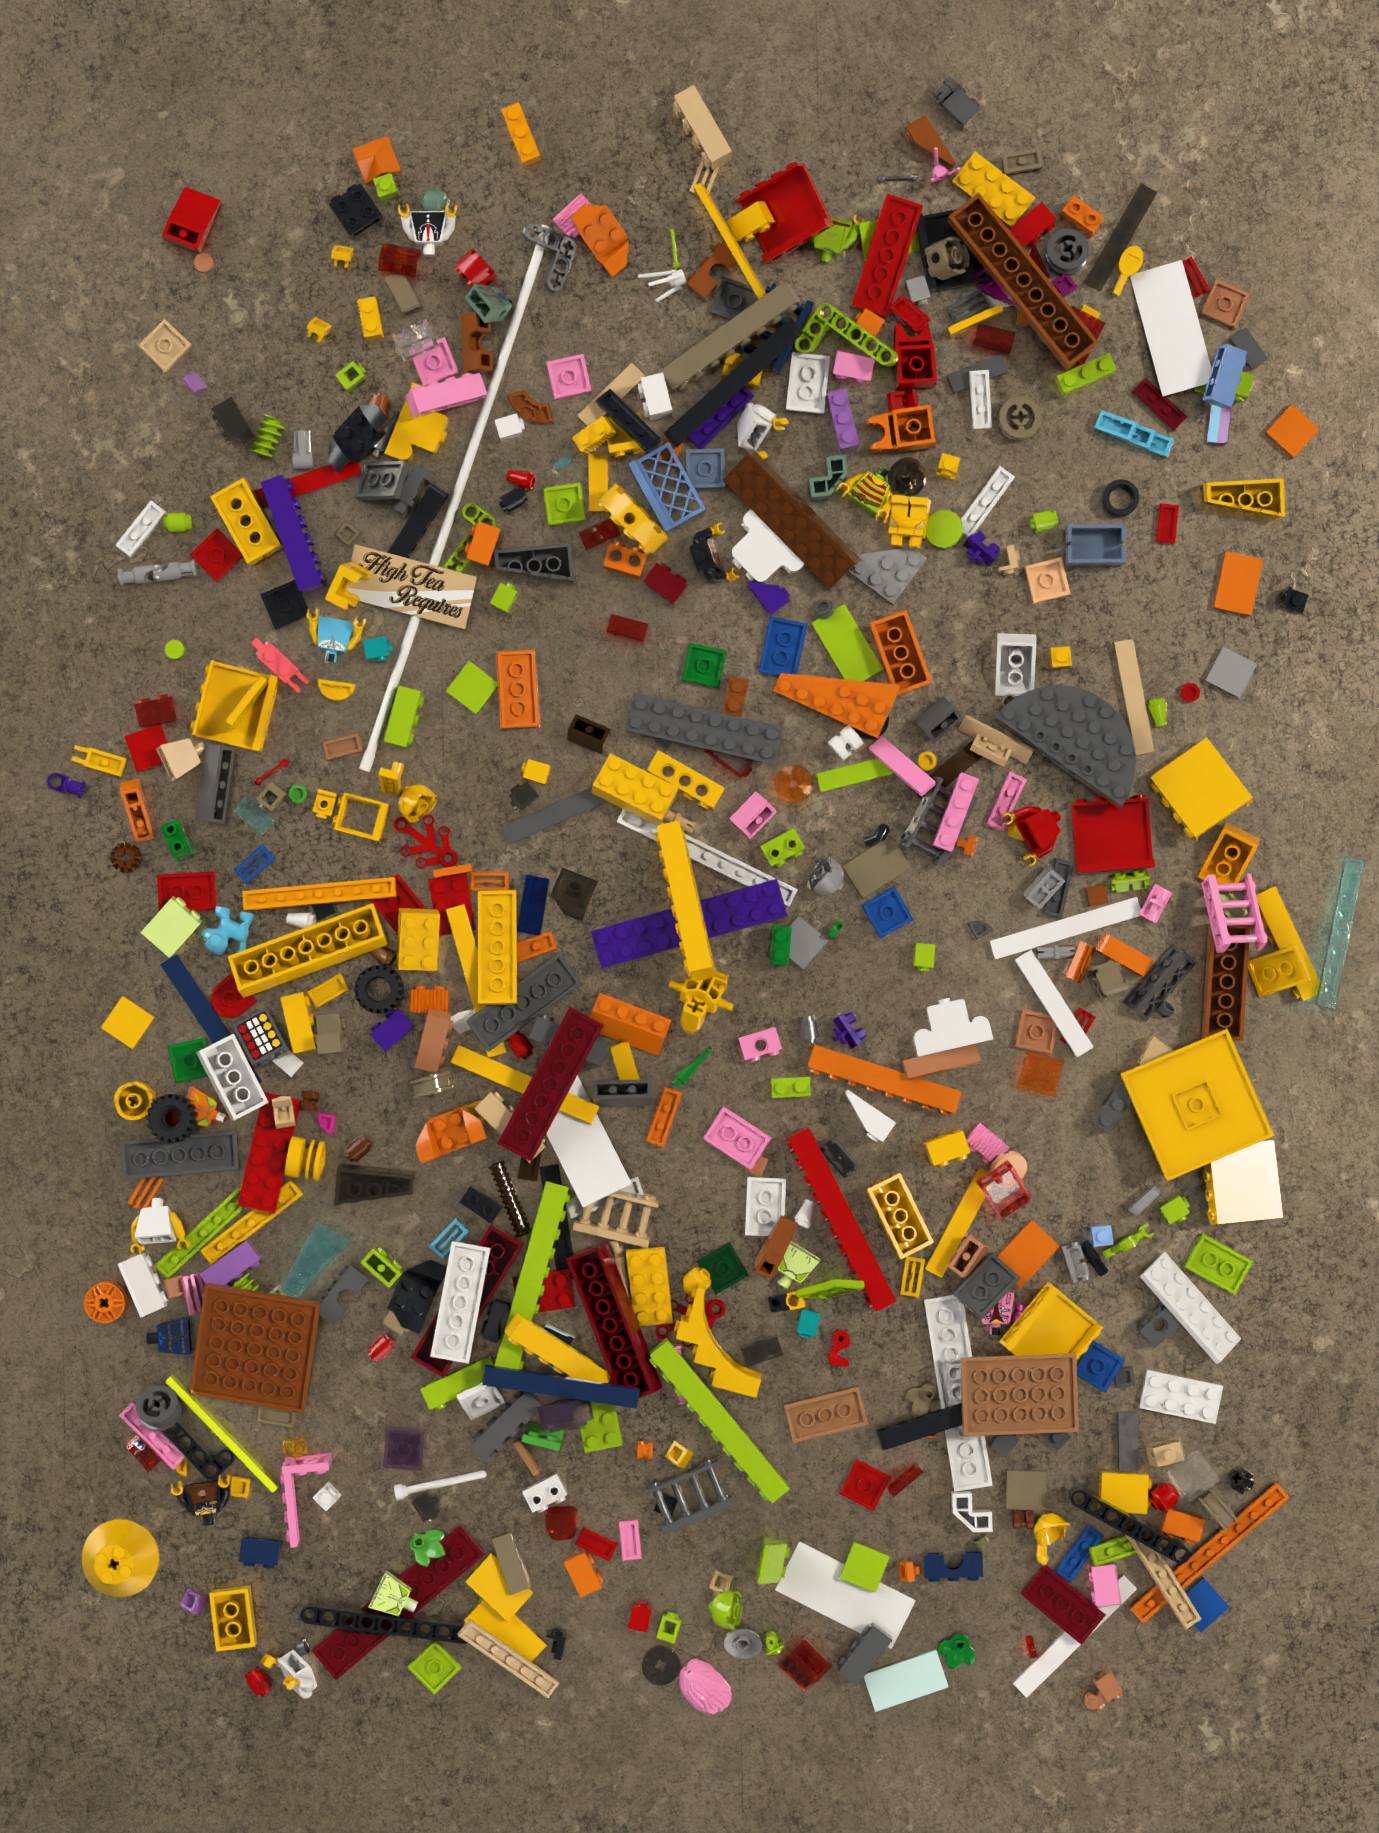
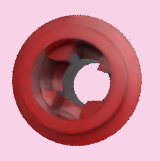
[506,470,536,490]

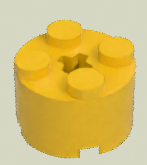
[114,1081,156,1120]

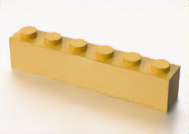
[1256,886,1324,1001]
[504,1312,611,1383]

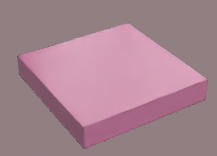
[409,337,459,387]
[546,354,592,400]

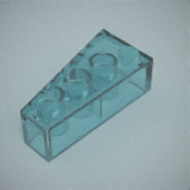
[279,1219,351,1298]

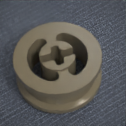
[997,396,1042,441]
[408,1071,454,1099]
[1198,1488,1239,1532]

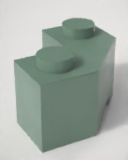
[809,455,848,501]

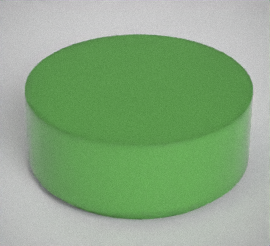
[288,784,308,804]

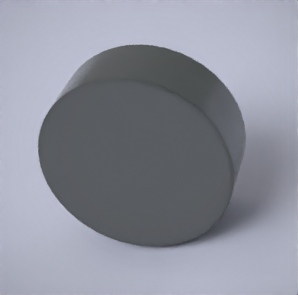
[814,600,834,619]

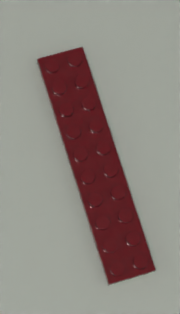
[311,1524,485,1680]

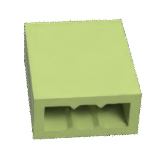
[140,896,202,958]

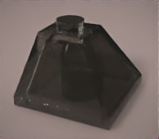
[551,868,598,921]

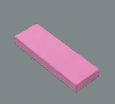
[985,772,1027,832]

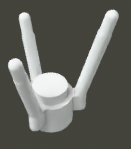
[637,269,686,302]

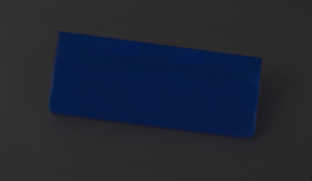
[517,874,549,935]

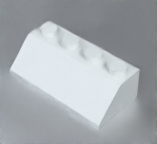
[196,1034,269,1121]

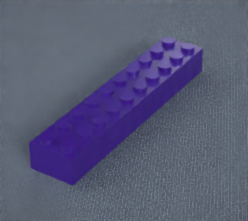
[591,879,788,969]

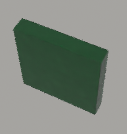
[696,1242,749,1295]

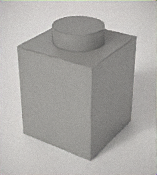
[905,275,931,307]

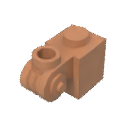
[1084,1669,1123,1713]

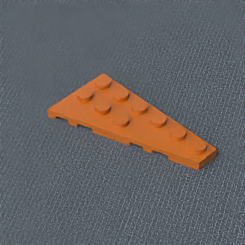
[773,673,902,738]

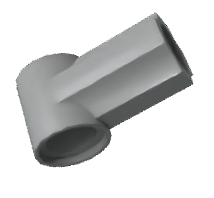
[293,430,314,469]

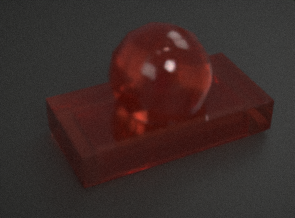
[578,518,621,551]

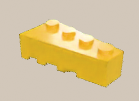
[1203,478,1285,517]

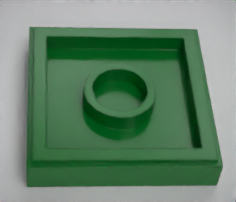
[681,643,727,689]
[167,1038,208,1083]

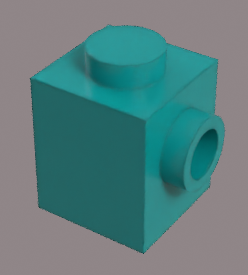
[363,636,393,663]

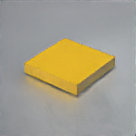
[101,996,155,1049]

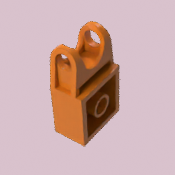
[865,405,936,453]

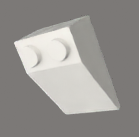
[995,633,1036,696]
[844,1089,896,1142]

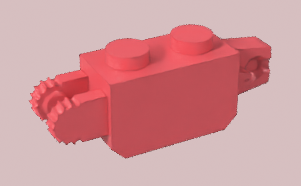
[251,638,309,693]

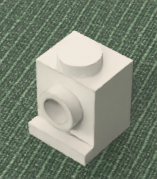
[313,1481,342,1511]

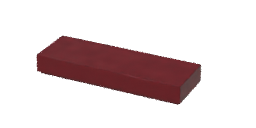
[1132,378,1187,432]

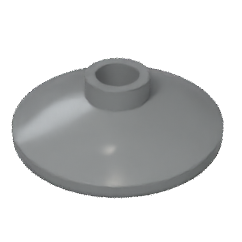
[724,1629,763,1659]

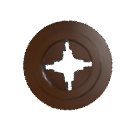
[110,842,141,873]

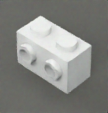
[522,1472,568,1513]

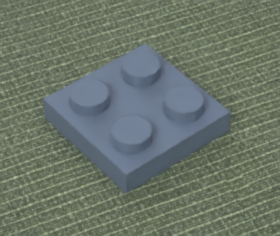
[686,448,725,488]

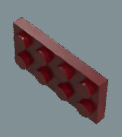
[1021,1565,1106,1645]

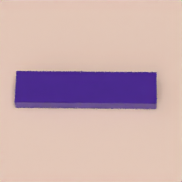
[687,387,754,449]

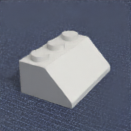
[118,1252,168,1318]

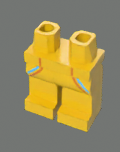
[888,495,931,549]

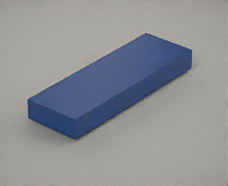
[1054,1524,1104,1583]

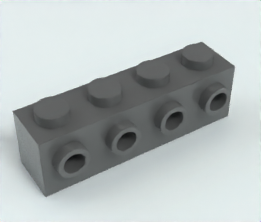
[195,744,235,824]

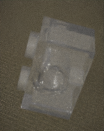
[392,319,439,362]

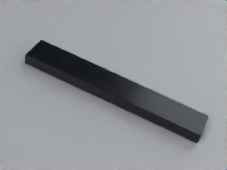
[539,1164,574,1279]

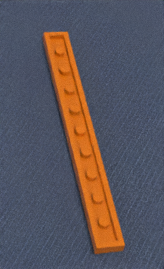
[1130,1482,1290,1623]

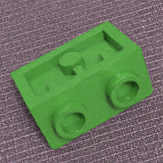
[522,1421,564,1451]

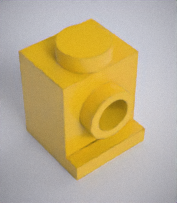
[936,453,961,480]
[313,789,338,819]

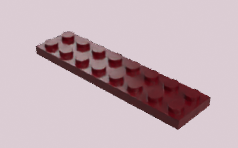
[497,1006,604,1162]

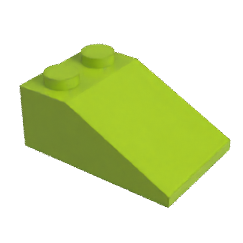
[757,1537,790,1584]

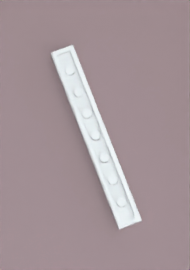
[989,897,1141,959]
[1013,1574,1137,1698]

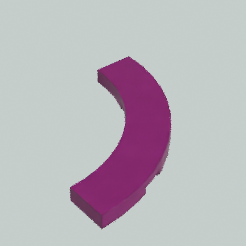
[970,268,1078,305]

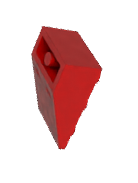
[162,187,221,254]

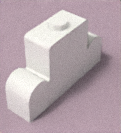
[913,998,993,1057]

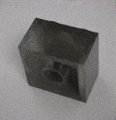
[211,397,254,448]

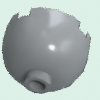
[807,856,844,896]

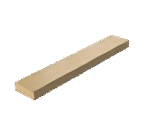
[1114,639,1155,756]
[1124,1522,1201,1630]
[457,1618,560,1698]

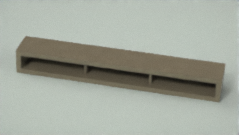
[660,282,801,391]

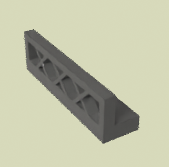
[1124,944,1196,1021]

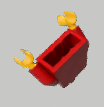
[1001,806,1061,866]

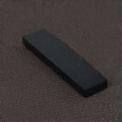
[596,389,661,453]

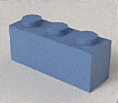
[1202,344,1247,408]

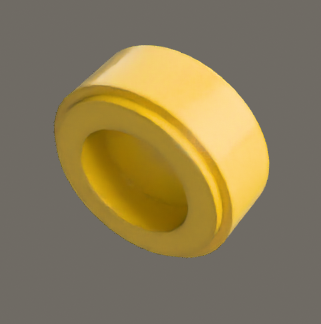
[917,751,937,771]

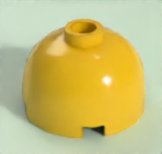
[398,784,437,823]

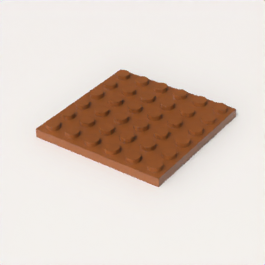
[190,1282,321,1413]

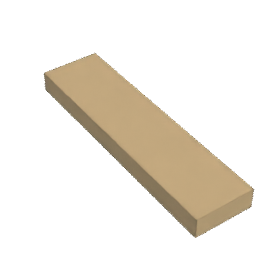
[577,363,645,426]

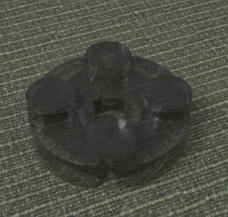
[642,1645,680,1685]

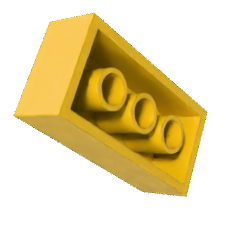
[591,753,679,826]

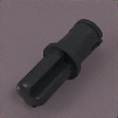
[1080,1240,1109,1276]

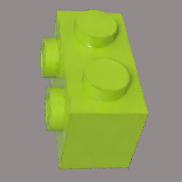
[760,828,805,868]
[360,1247,403,1288]

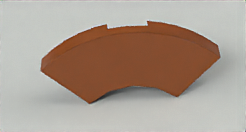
[507,390,554,424]

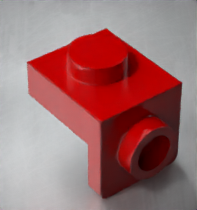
[886,388,918,412]

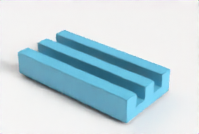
[429,1218,469,1259]

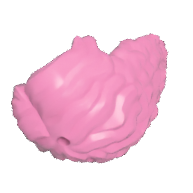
[679,1658,732,1715]

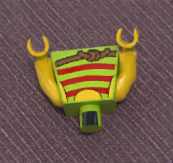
[835,467,893,523]

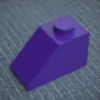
[748,582,790,616]

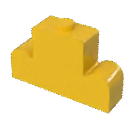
[384,383,449,462]

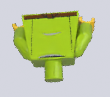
[810,215,865,262]

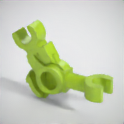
[1102,1224,1154,1258]

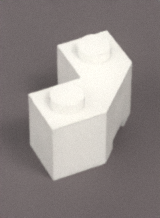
[951,1490,993,1532]

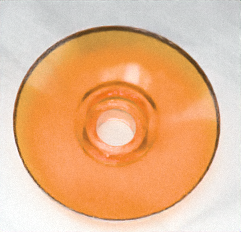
[775,765,813,803]

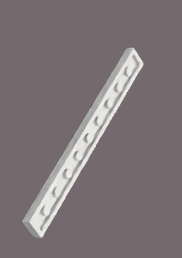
[617,809,798,907]

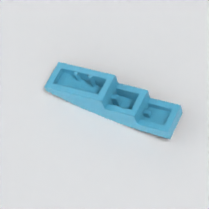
[1094,410,1174,458]

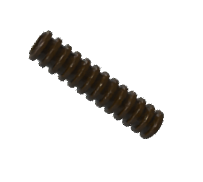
[488,1161,532,1238]

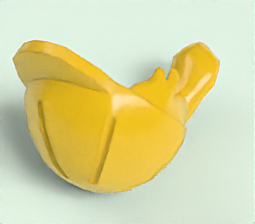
[1034,1513,1071,1566]

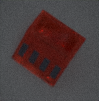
[777,1635,832,1691]

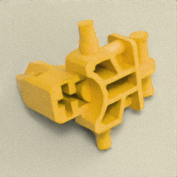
[669,968,734,1035]

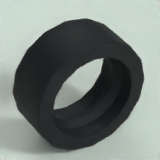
[1102,479,1140,517]

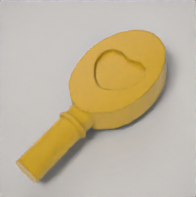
[1112,246,1143,296]

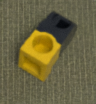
[768,1288,806,1313]

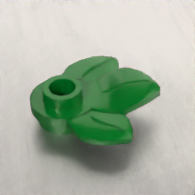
[937,1633,976,1669]

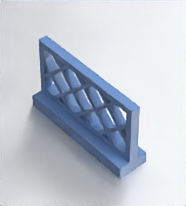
[628,442,706,533]

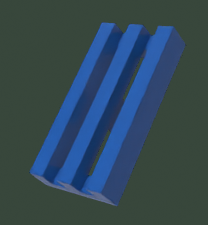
[234,844,276,884]

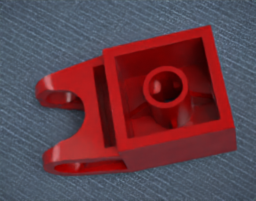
[893,321,937,390]

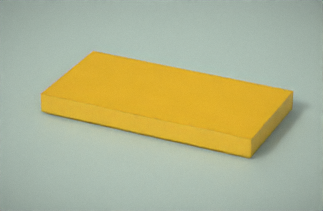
[464,1600,547,1662]

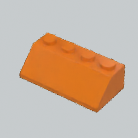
[591,993,672,1056]

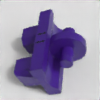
[963,531,1000,567]
[833,1012,867,1049]

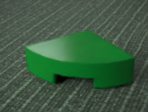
[827,920,843,939]

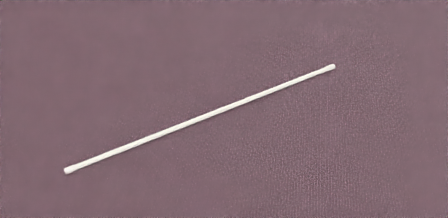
[359,225,552,772]

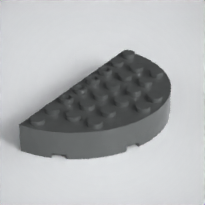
[995,685,1136,810]

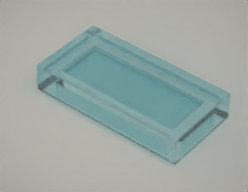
[234,796,275,835]

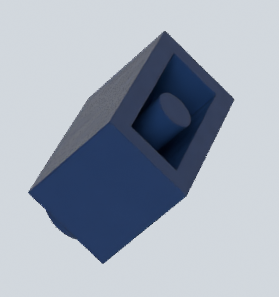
[239,1536,282,1568]

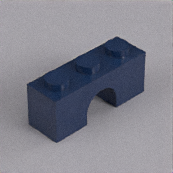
[923,1551,983,1582]

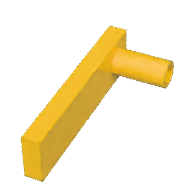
[378,762,404,797]

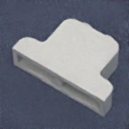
[731,509,805,584]

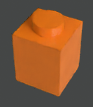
[854,308,885,336]

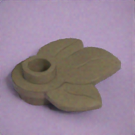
[905,1383,941,1417]

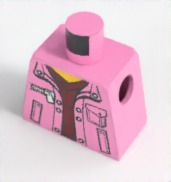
[981,1291,1014,1335]

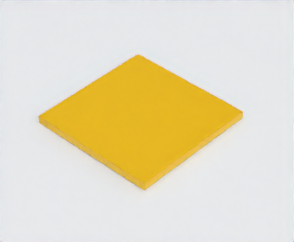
[1120,1029,1274,1182]

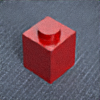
[628,1601,652,1632]

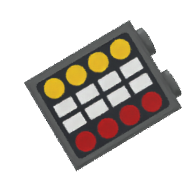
[232,1007,290,1068]

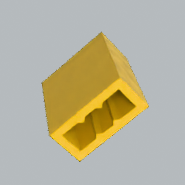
[1098,1471,1152,1514]

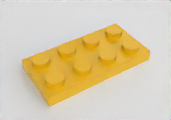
[951,151,1036,228]
[626,1247,674,1326]

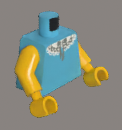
[306,608,366,663]

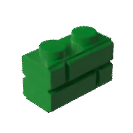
[769,926,792,966]

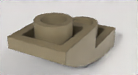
[384,270,420,314]

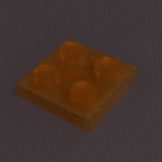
[1017,1050,1065,1097]

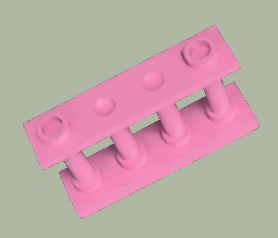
[1201,874,1268,953]

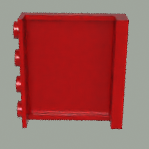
[735,162,834,263]
[1071,795,1155,873]

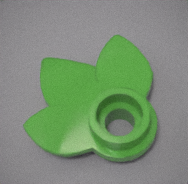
[410,1530,445,1567]

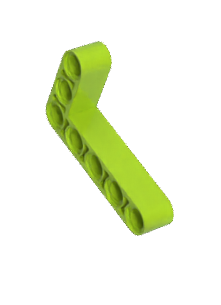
[795,303,898,366]

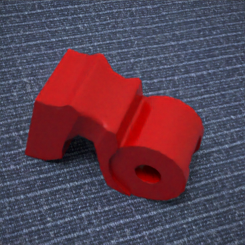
[827,1330,850,1367]

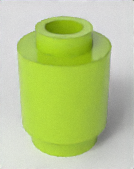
[1029,510,1058,532]
[163,512,192,532]

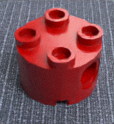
[454,248,498,288]

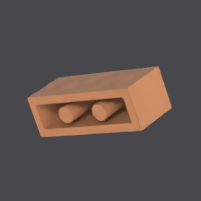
[415,1008,454,1073]

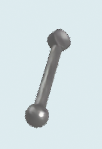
[878,173,918,183]

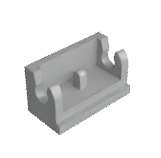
[1023,864,1065,909]

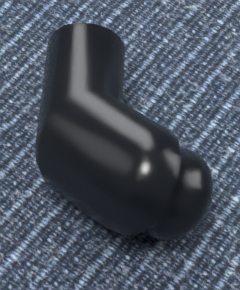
[864,823,890,847]

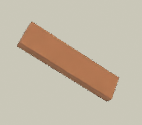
[902,1044,981,1080]

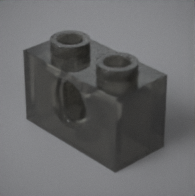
[740,1334,783,1367]

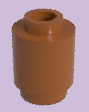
[369,392,390,416]

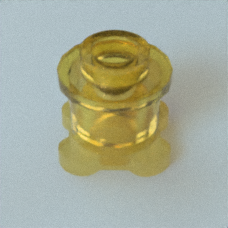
[282,1436,308,1458]

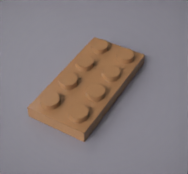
[784,1386,868,1443]

